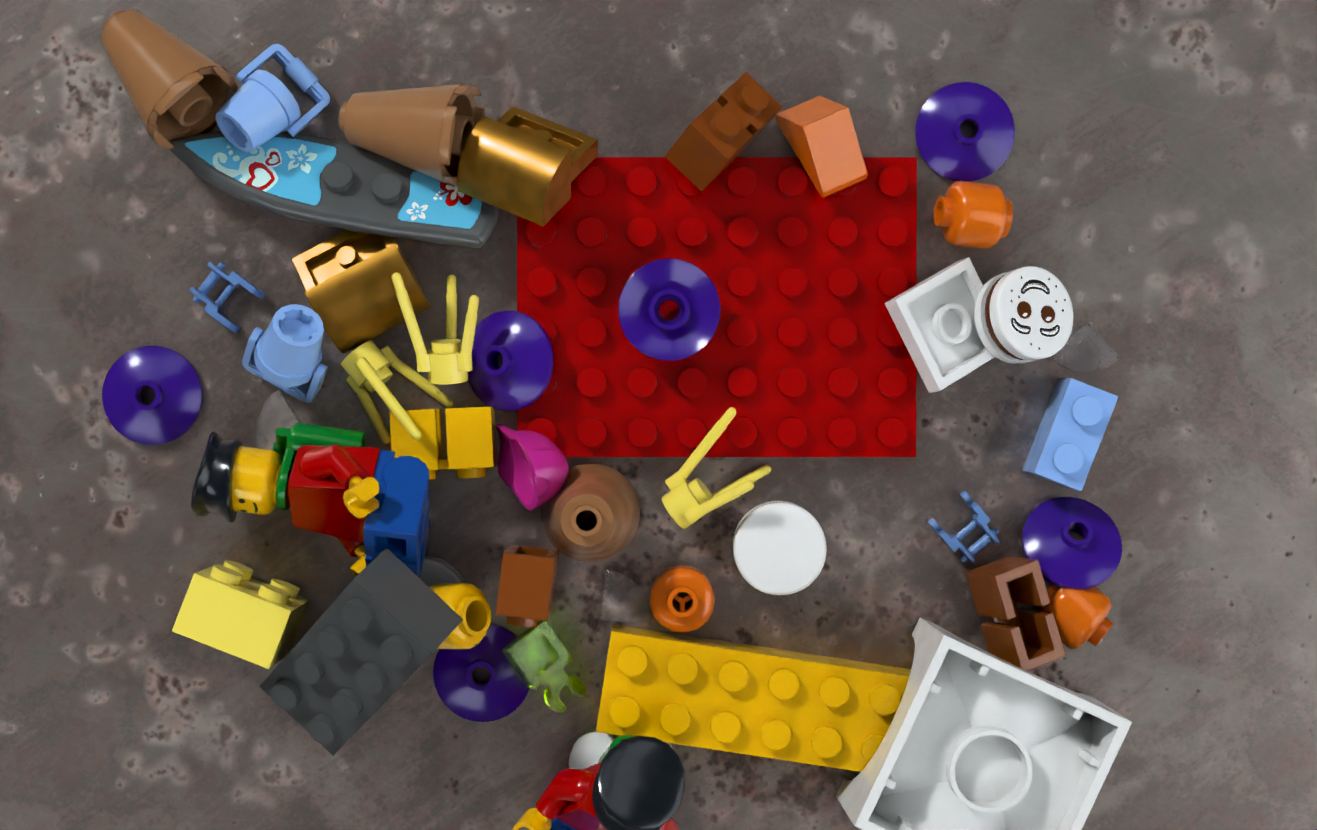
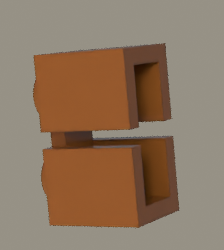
[665,72,782,192]
[496,544,560,627]
[965,556,1066,671]

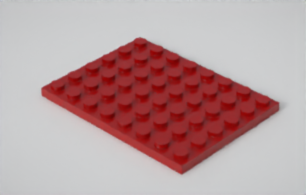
[517,157,917,457]

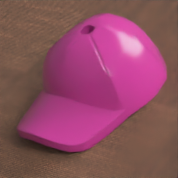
[494,424,569,511]

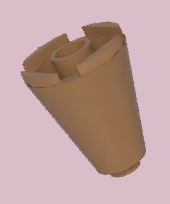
[101,10,238,149]
[339,84,485,186]
[541,463,640,562]

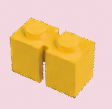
[389,406,498,480]

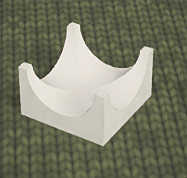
[836,617,1132,830]

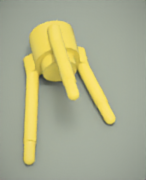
[391,272,479,385]
[341,340,454,444]
[662,407,771,529]

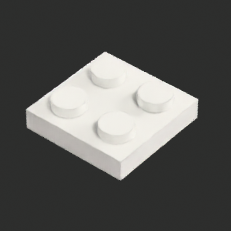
[885,257,995,393]

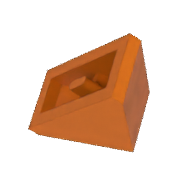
[775,96,868,198]

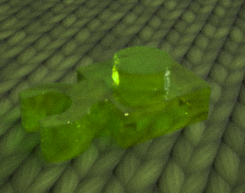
[501,620,586,713]

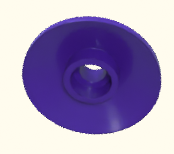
[915,82,1015,182]
[618,259,720,361]
[468,311,554,411]
[102,346,203,445]
[1021,497,1122,590]
[433,623,533,722]

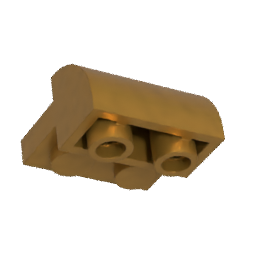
[457,106,598,226]
[292,230,431,354]

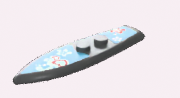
[170,131,499,248]

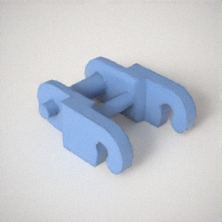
[189,262,266,333]
[927,491,1001,566]

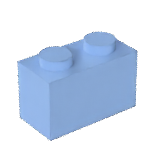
[1022,378,1119,491]

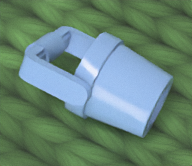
[215,44,330,153]
[242,304,328,403]

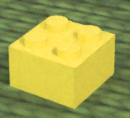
[172,560,310,669]

